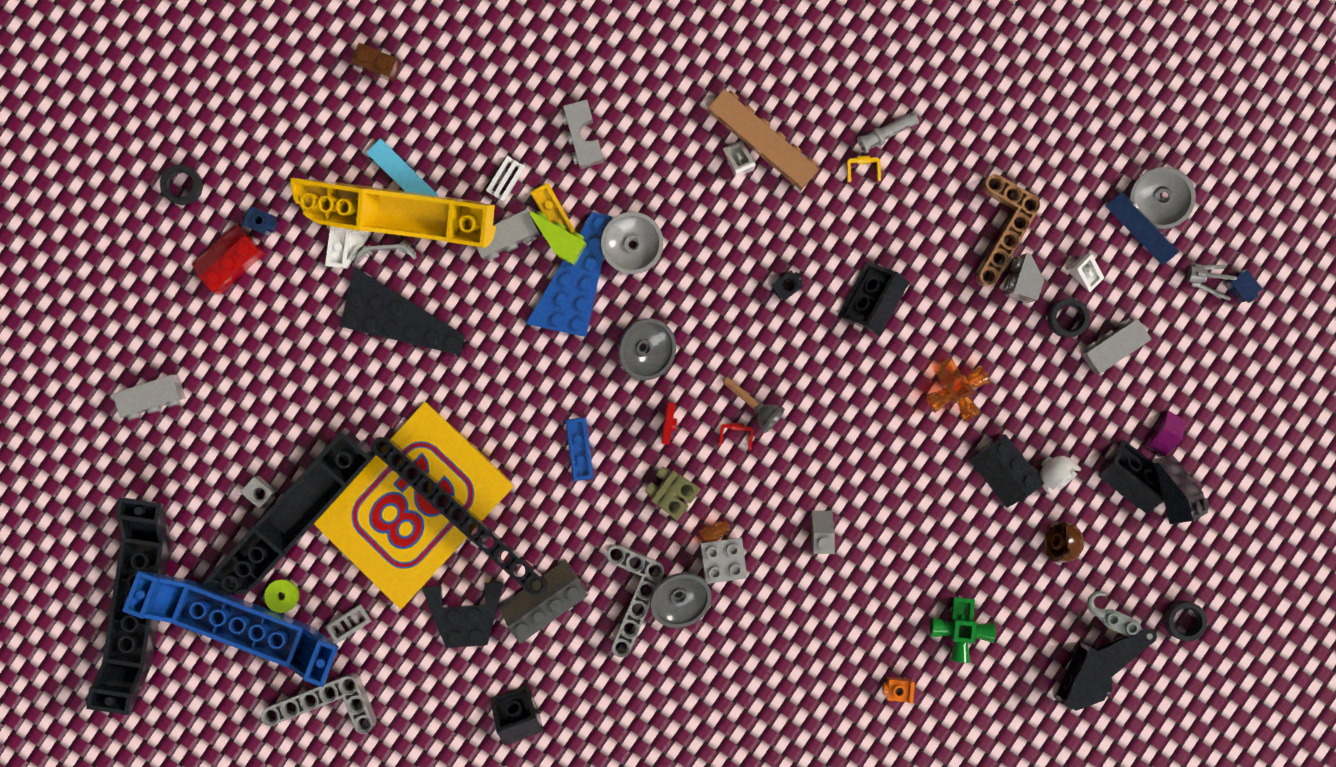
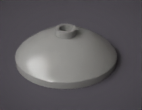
[1130,167,1196,229]
[601,212,663,274]

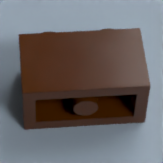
[351,43,401,83]

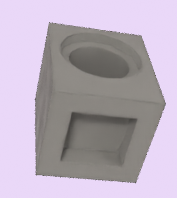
[240,476,278,509]

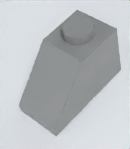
[811,510,835,554]

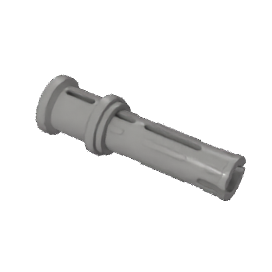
[857,111,919,154]

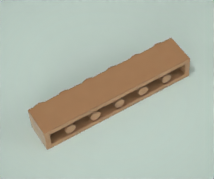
[708,89,819,191]

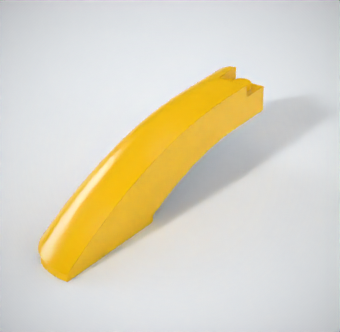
[291,178,496,248]

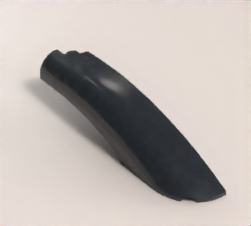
[201,427,374,595]

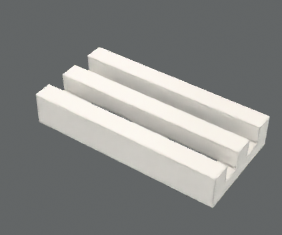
[486,156,525,202]

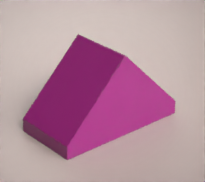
[1146,410,1186,456]

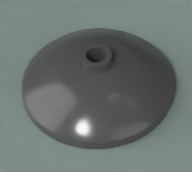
[618,318,676,380]
[650,572,712,628]

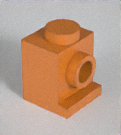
[882,677,915,703]

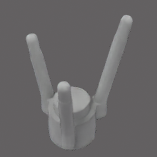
[1187,264,1237,301]

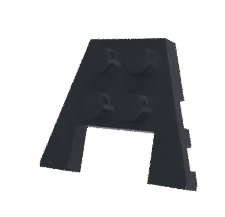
[422,581,504,648]

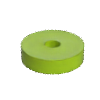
[264,579,299,613]

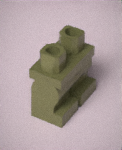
[645,466,701,521]

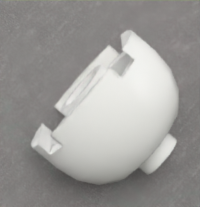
[1039,456,1081,496]

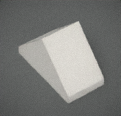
[723,141,756,178]
[1067,253,1104,292]

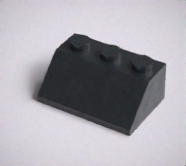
[838,261,910,336]
[968,434,1044,508]
[1098,439,1164,514]

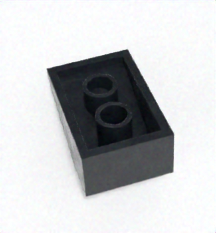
[1155,455,1209,524]

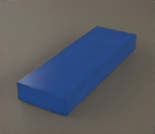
[565,417,594,481]

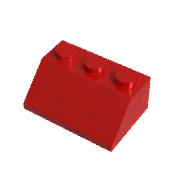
[192,223,265,295]

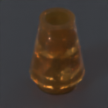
[698,520,731,543]

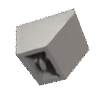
[1004,253,1044,303]

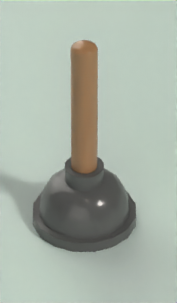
[723,377,785,434]

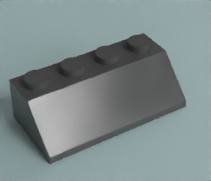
[498,559,589,644]

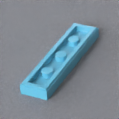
[366,138,439,196]

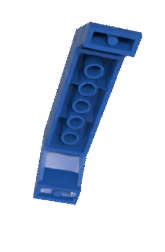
[122,571,339,687]

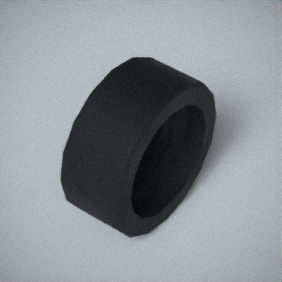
[160,164,203,205]
[1047,298,1090,338]
[1163,600,1207,641]

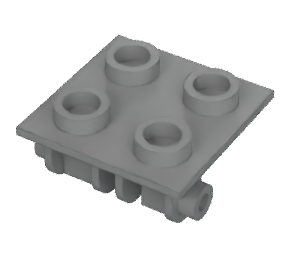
[701,538,747,584]

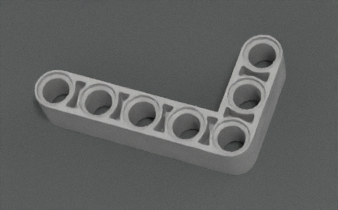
[607,544,664,658]
[261,673,377,734]

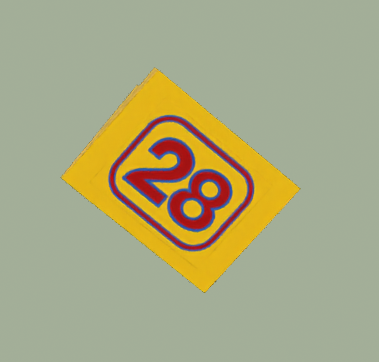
[314,402,515,610]

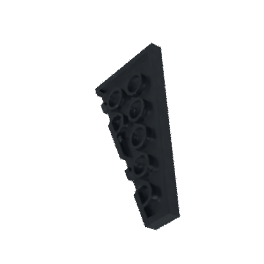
[340,267,466,356]

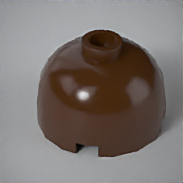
[1044,521,1084,563]

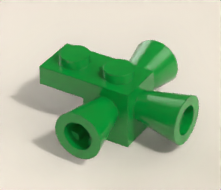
[929,597,996,663]

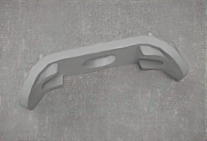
[355,242,417,264]

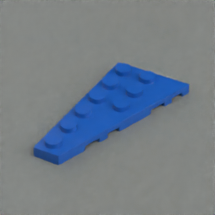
[526,212,612,337]

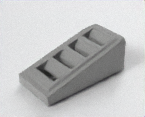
[325,604,371,645]

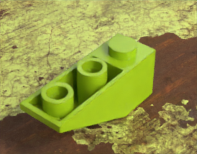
[530,211,587,266]

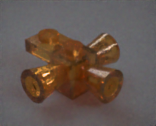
[925,357,990,422]

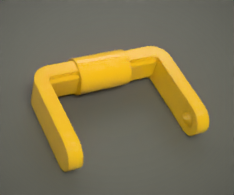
[847,156,881,182]

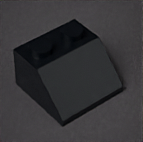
[490,685,544,746]

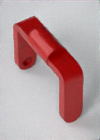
[718,422,754,451]

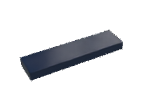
[1106,192,1179,266]

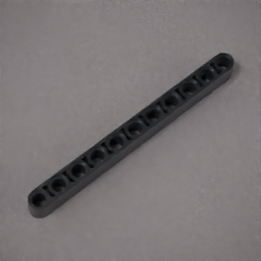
[372,437,548,594]

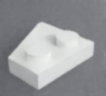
[325,226,371,269]

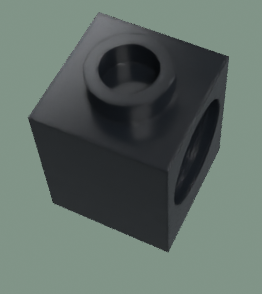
[770,270,804,303]

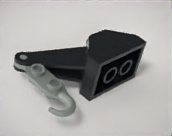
[1054,591,1157,711]

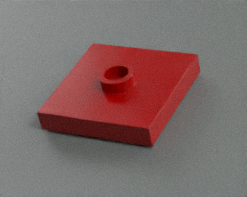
[661,402,677,445]

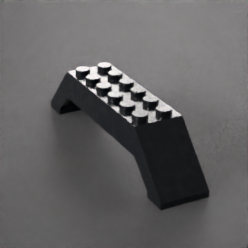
[86,497,171,715]

